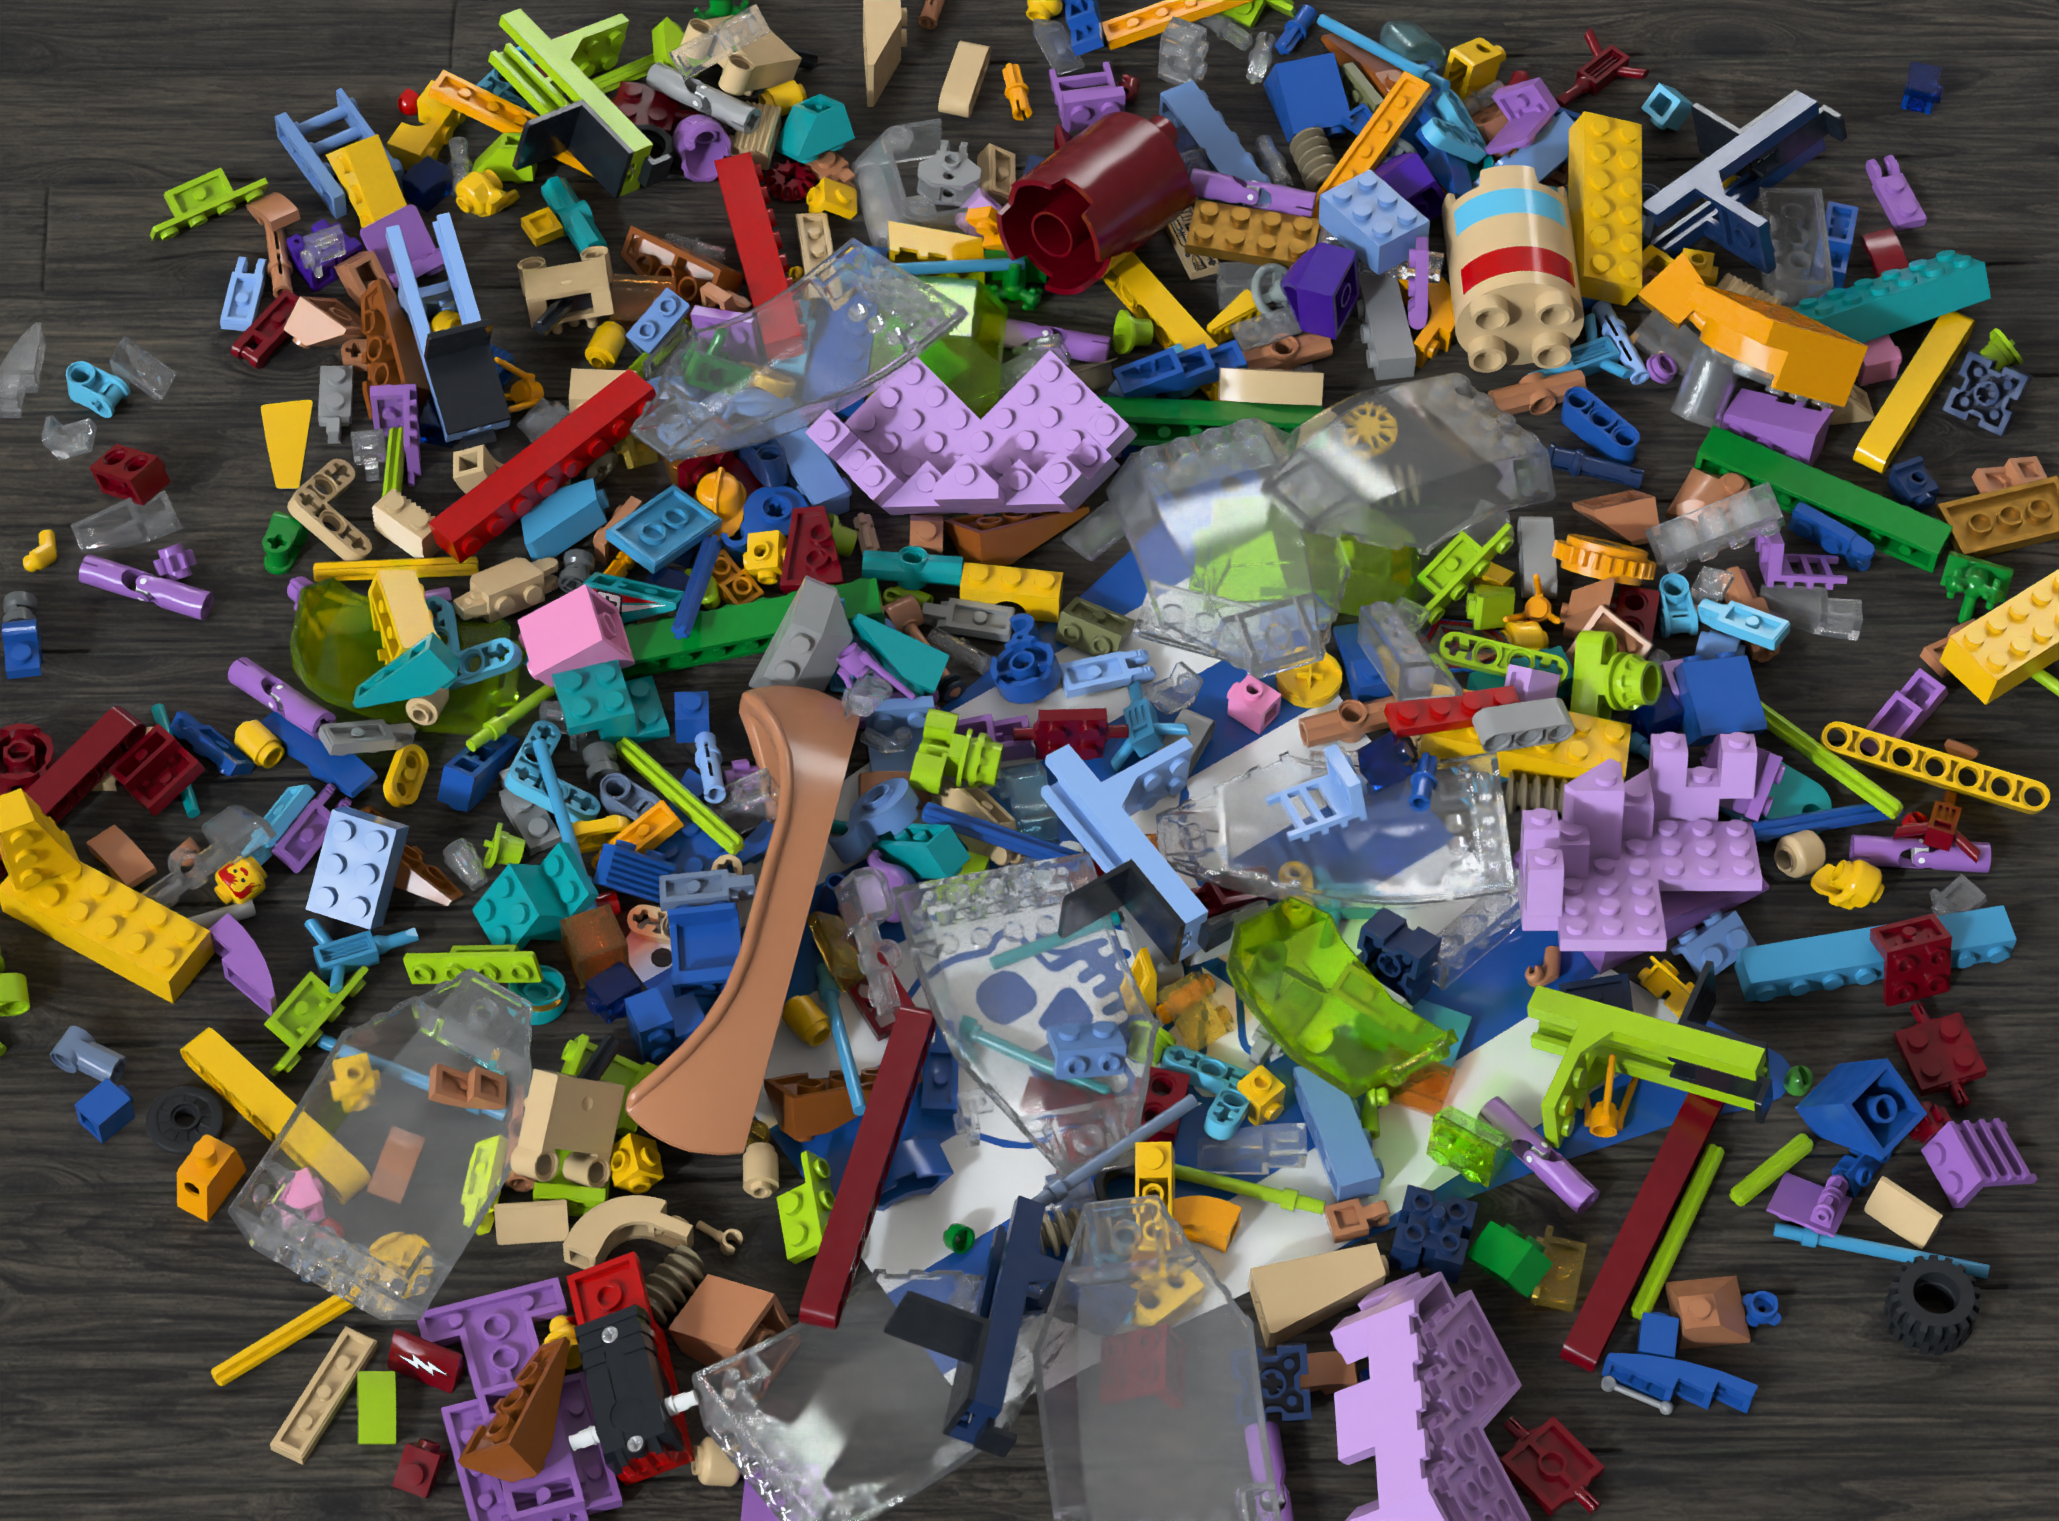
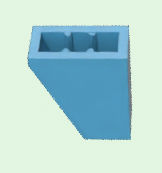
[521,478,610,561]

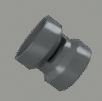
[558,549,596,593]
[3,591,37,622]
[582,741,621,788]

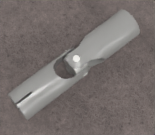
[646,62,761,134]

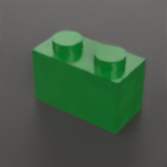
[1465,1221,1553,1298]

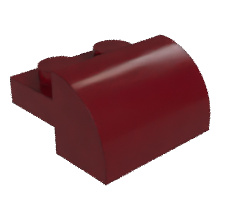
[108,724,206,816]

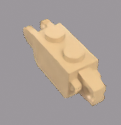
[453,557,559,623]
[931,779,1026,866]

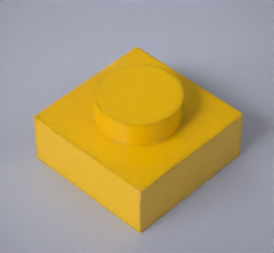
[521,206,564,247]

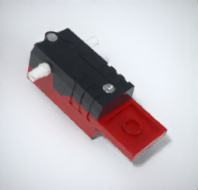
[566,1251,699,1486]

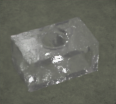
[1158,16,1209,86]

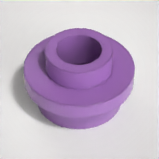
[1646,353,1677,384]

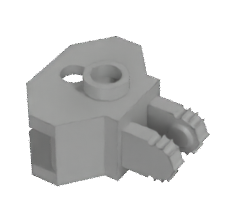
[917,140,981,207]

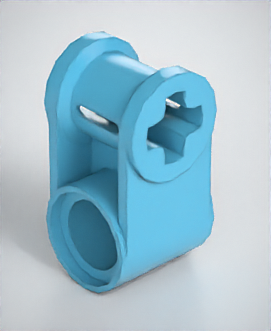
[66,361,131,418]
[1657,573,1698,638]

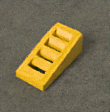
[1206,289,1264,345]
[1122,947,1157,1016]

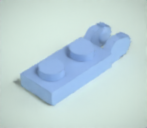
[220,256,267,331]
[1059,649,1156,698]

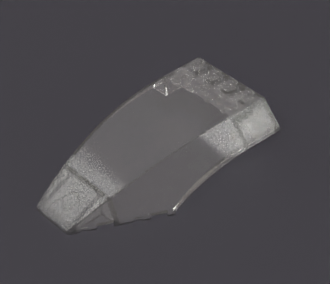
[630,238,968,460]
[1259,372,1556,556]
[1106,417,1352,679]
[1156,751,1517,909]
[891,852,1160,1177]
[227,968,532,1320]
[1032,1194,1282,1521]
[691,1269,1071,1521]

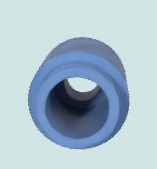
[1695,630,1746,660]

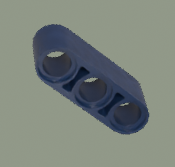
[728,415,790,488]

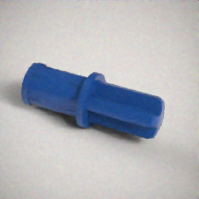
[1275,4,1318,55]
[1408,752,1438,812]

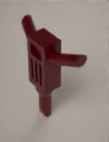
[1556,28,1650,108]
[1893,789,1980,864]

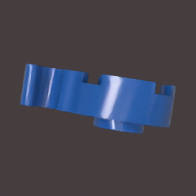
[720,485,808,562]
[990,613,1062,704]

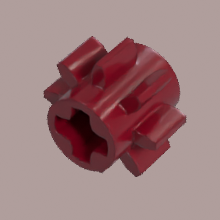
[1908,1101,1952,1145]

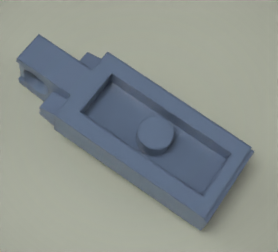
[659,869,757,911]

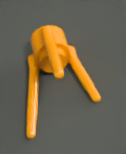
[494,357,544,413]
[1503,574,1561,624]
[1583,1054,1639,1138]

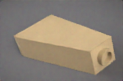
[1248,1243,1389,1348]

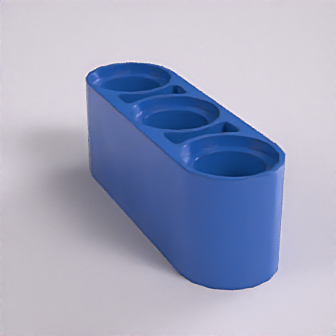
[1560,386,1640,466]

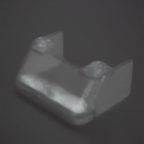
[852,118,969,248]

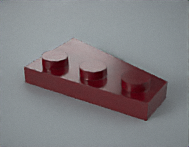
[780,506,846,594]

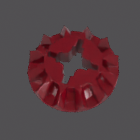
[765,158,815,201]

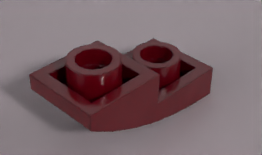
[1861,228,1909,278]

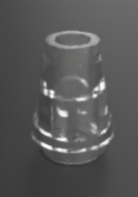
[442,838,489,891]

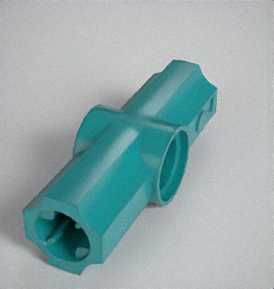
[541,175,607,254]
[862,546,963,590]

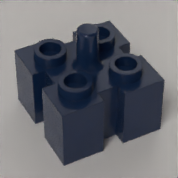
[1942,351,2033,436]
[1353,907,1442,1006]
[1388,1184,1478,1284]
[1232,1343,1312,1424]

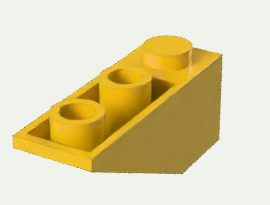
[1135,1142,1175,1250]

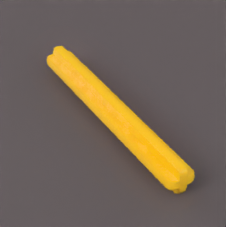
[313,556,479,582]
[211,1278,374,1386]

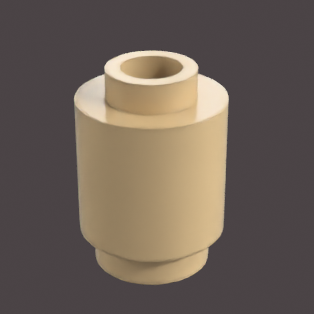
[406,688,449,725]
[743,1142,779,1198]

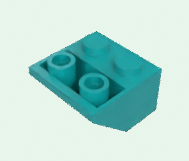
[775,94,855,163]

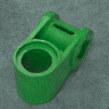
[262,511,309,575]

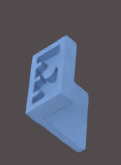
[865,695,934,772]

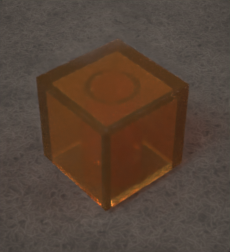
[560,904,630,989]

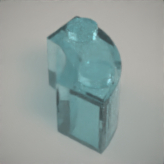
[1380,20,1446,68]
[996,761,1060,844]

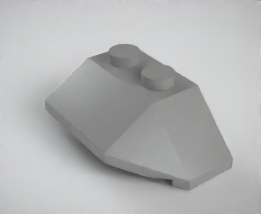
[749,576,853,692]

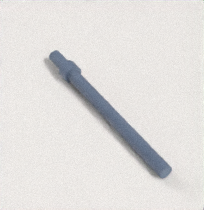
[1031,1094,1198,1206]

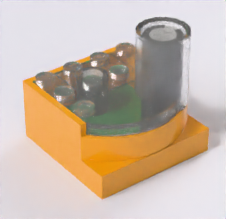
[1671,282,1868,428]

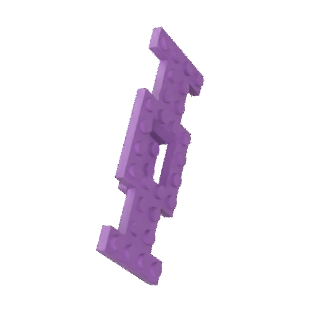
[415,1277,622,1521]

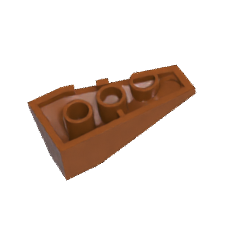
[1321,33,1426,102]
[620,225,744,327]
[361,278,432,420]
[944,504,1090,566]
[360,805,464,906]
[764,1067,923,1142]
[458,1337,570,1483]

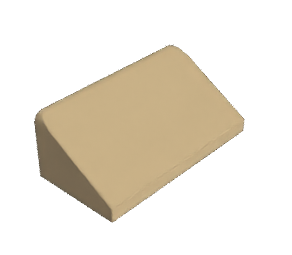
[977,143,1016,204]
[1864,1176,1943,1250]
[494,1199,569,1245]

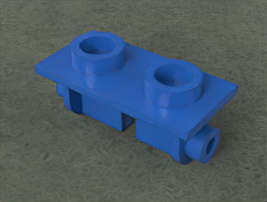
[1831,1149,1893,1198]

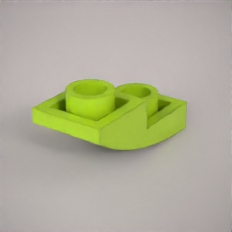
[357,1371,396,1445]

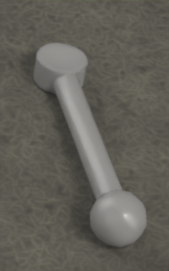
[1601,1376,1674,1415]

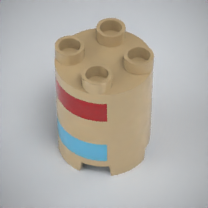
[1441,165,1584,373]

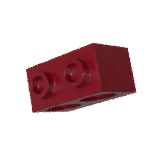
[89,444,171,506]
[1609,585,1660,661]
[1127,1066,1190,1149]

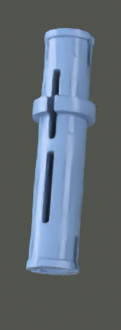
[1591,301,1650,385]
[695,731,726,804]

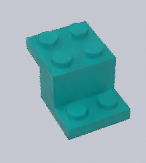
[552,659,670,749]
[472,842,599,951]

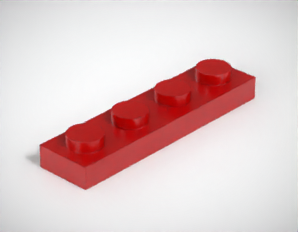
[1384,685,1520,738]

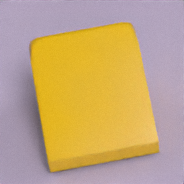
[1471,562,1515,587]

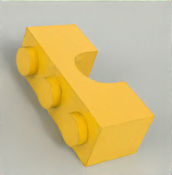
[387,80,467,176]
[960,562,1063,623]

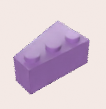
[1721,388,1833,466]

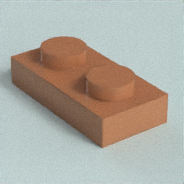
[593,496,642,565]

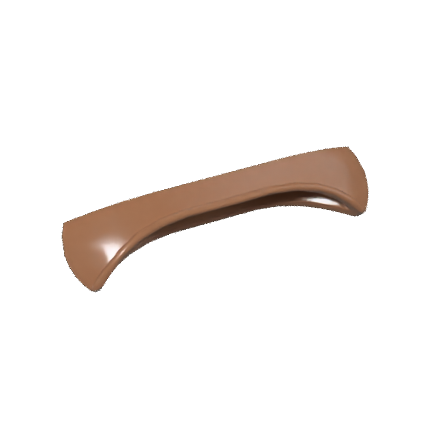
[625,685,861,1155]

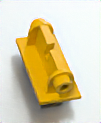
[1638,956,1695,1019]

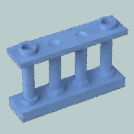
[275,88,404,219]

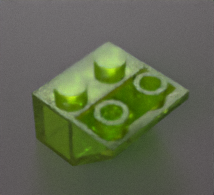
[1426,1105,1513,1188]

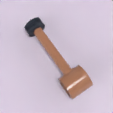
[883,594,967,701]

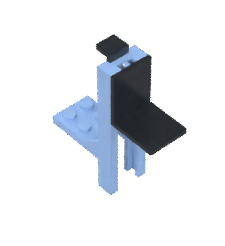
[385,212,511,450]
[1041,737,1234,965]

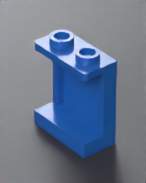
[667,901,742,998]

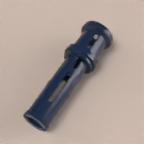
[1543,442,1644,489]

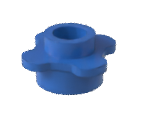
[1742,1291,1781,1327]

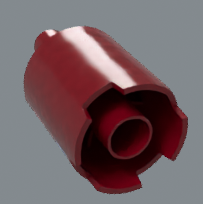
[996,112,1196,295]

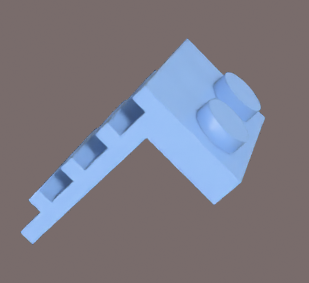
[1265,744,1368,842]

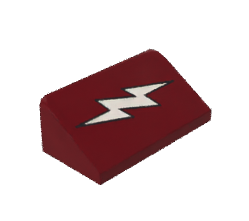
[387,1329,464,1393]

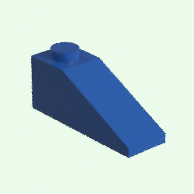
[1333,622,1392,703]
[437,733,520,812]

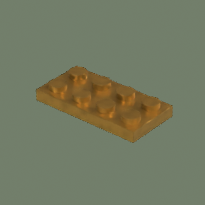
[1185,199,1320,269]
[1936,476,2059,558]

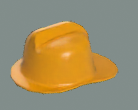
[693,467,746,541]

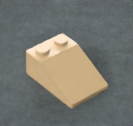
[863,0,907,107]

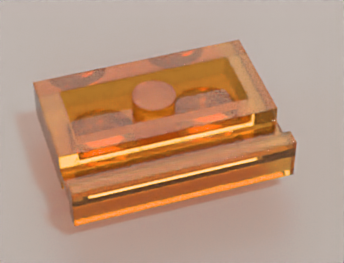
[610,274,677,323]
[1375,1045,1456,1119]

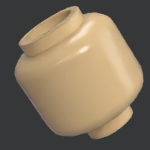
[1774,830,1826,878]
[691,1437,748,1487]

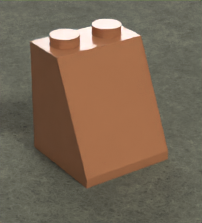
[668,1274,801,1395]

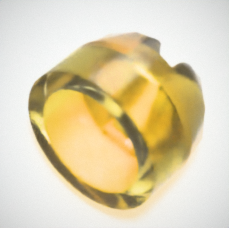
[746,1120,771,1147]

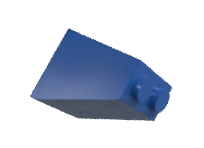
[1263,52,1350,143]
[1674,651,1768,747]
[1795,1058,1927,1159]

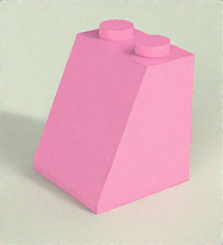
[517,584,635,688]

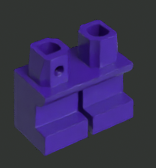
[287,219,362,293]

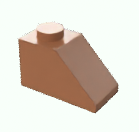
[334,251,397,308]
[910,514,943,555]
[1559,578,1615,639]

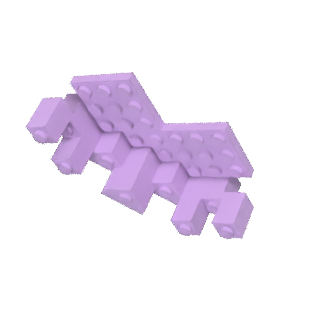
[805,350,1137,515]
[1518,732,1763,951]
[1330,1271,1531,1521]

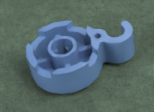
[828,778,922,864]

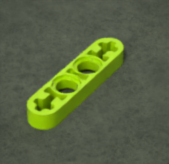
[1439,632,1568,687]

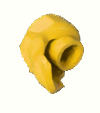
[456,169,520,217]
[1810,859,1884,910]

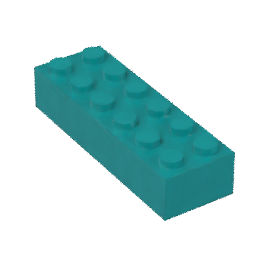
[1791,250,1991,343]

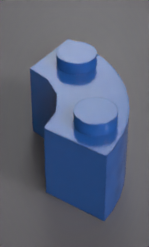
[877,1135,954,1211]

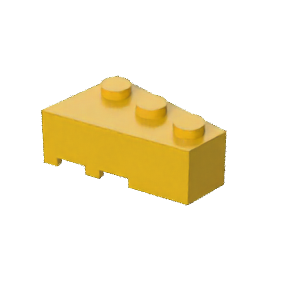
[326,134,407,228]
[887,221,985,291]
[368,570,441,665]
[0,788,82,891]

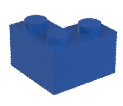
[624,986,705,1065]

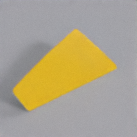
[261,400,313,489]

